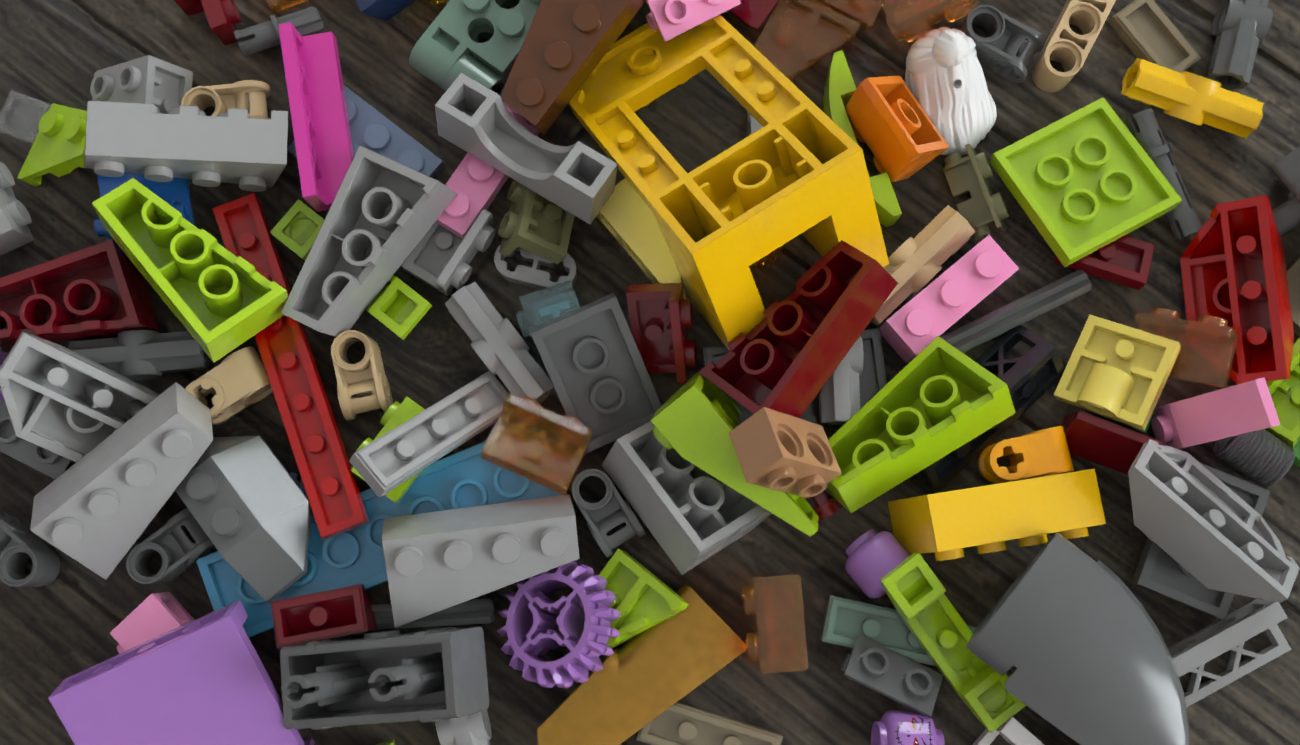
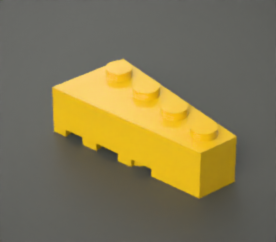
[888,469,1106,561]

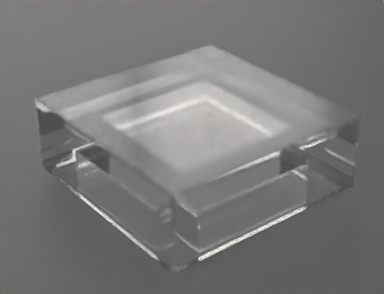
[0,90,51,145]

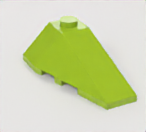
[650,370,819,537]

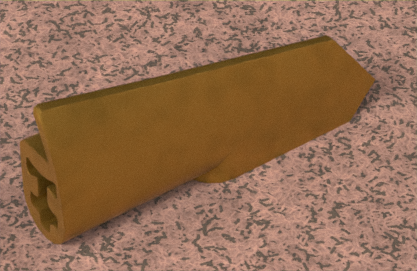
[537,583,747,745]

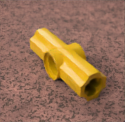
[1121,58,1264,139]

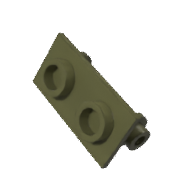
[942,144,1010,240]

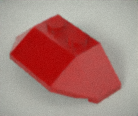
[1180,195,1294,384]

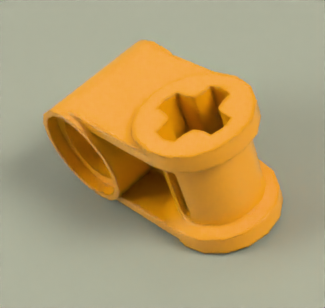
[977,426,1074,484]

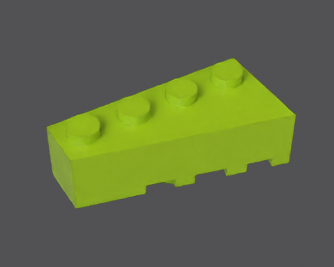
[92,178,288,363]

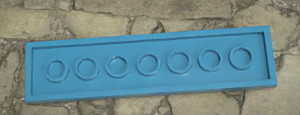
[196,420,567,638]

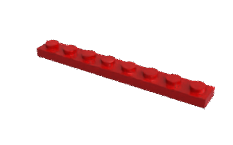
[212,193,370,540]

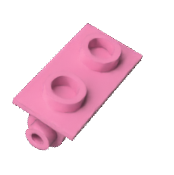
[646,0,741,42]

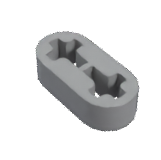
[494,245,578,293]

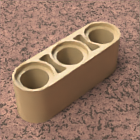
[1031,0,1116,93]

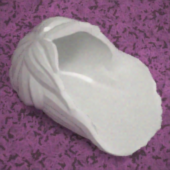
[905,27,997,156]

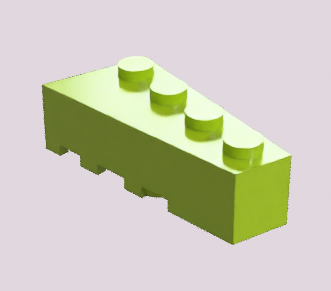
[825,336,1016,513]

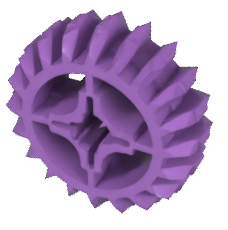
[497,561,622,688]

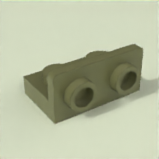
[498,179,575,264]

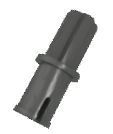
[234,7,324,58]

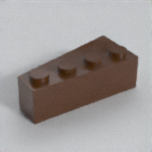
[500,0,646,135]

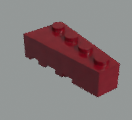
[0,239,160,347]
[699,240,898,418]

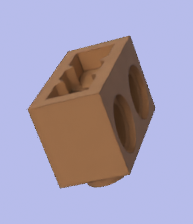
[729,407,842,498]

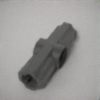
[1207,0,1273,90]
[67,330,212,381]

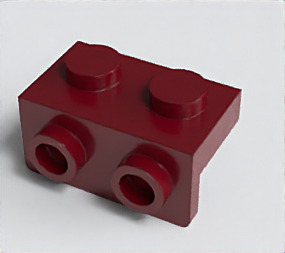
[626,283,697,384]

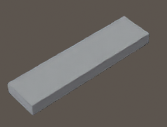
[349,371,518,498]

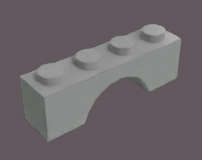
[435,73,618,224]

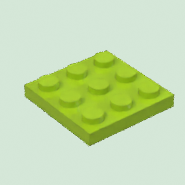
[989,97,1182,267]

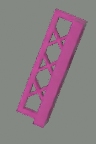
[278,22,354,212]

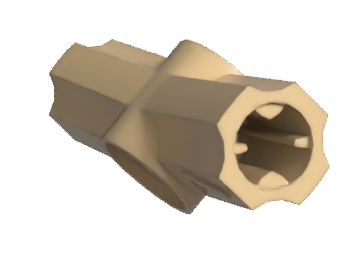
[871,205,976,326]

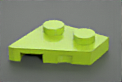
[17,103,87,186]
[584,549,689,648]

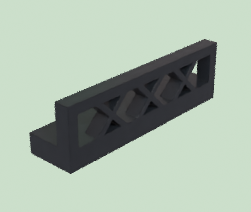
[919,325,1065,493]

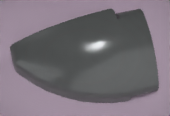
[966,532,1191,745]

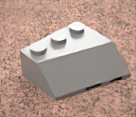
[602,421,772,575]

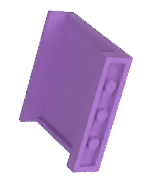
[48,600,315,745]

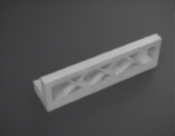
[1168,599,1292,708]

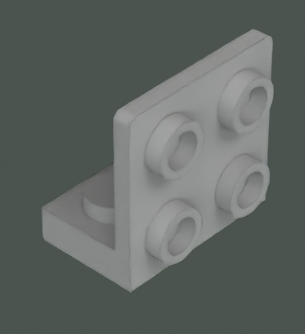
[90,55,193,114]

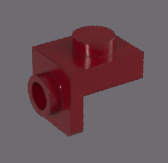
[174,0,242,46]

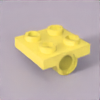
[1054,314,1181,431]

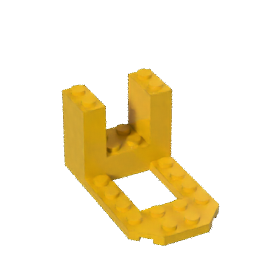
[569,14,889,351]

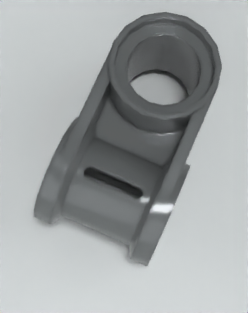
[958,5,1046,83]
[572,469,647,558]
[0,508,61,587]
[126,508,217,584]

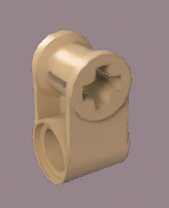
[181,80,270,119]
[331,330,393,421]
[185,346,273,425]

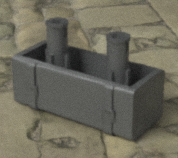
[280,627,489,730]

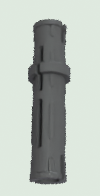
[1125,108,1202,241]

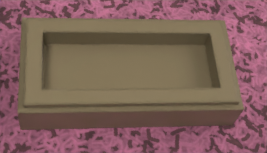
[1108,0,1201,73]

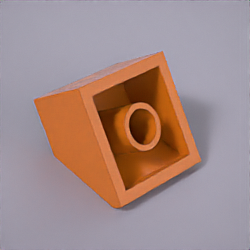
[845,76,949,182]

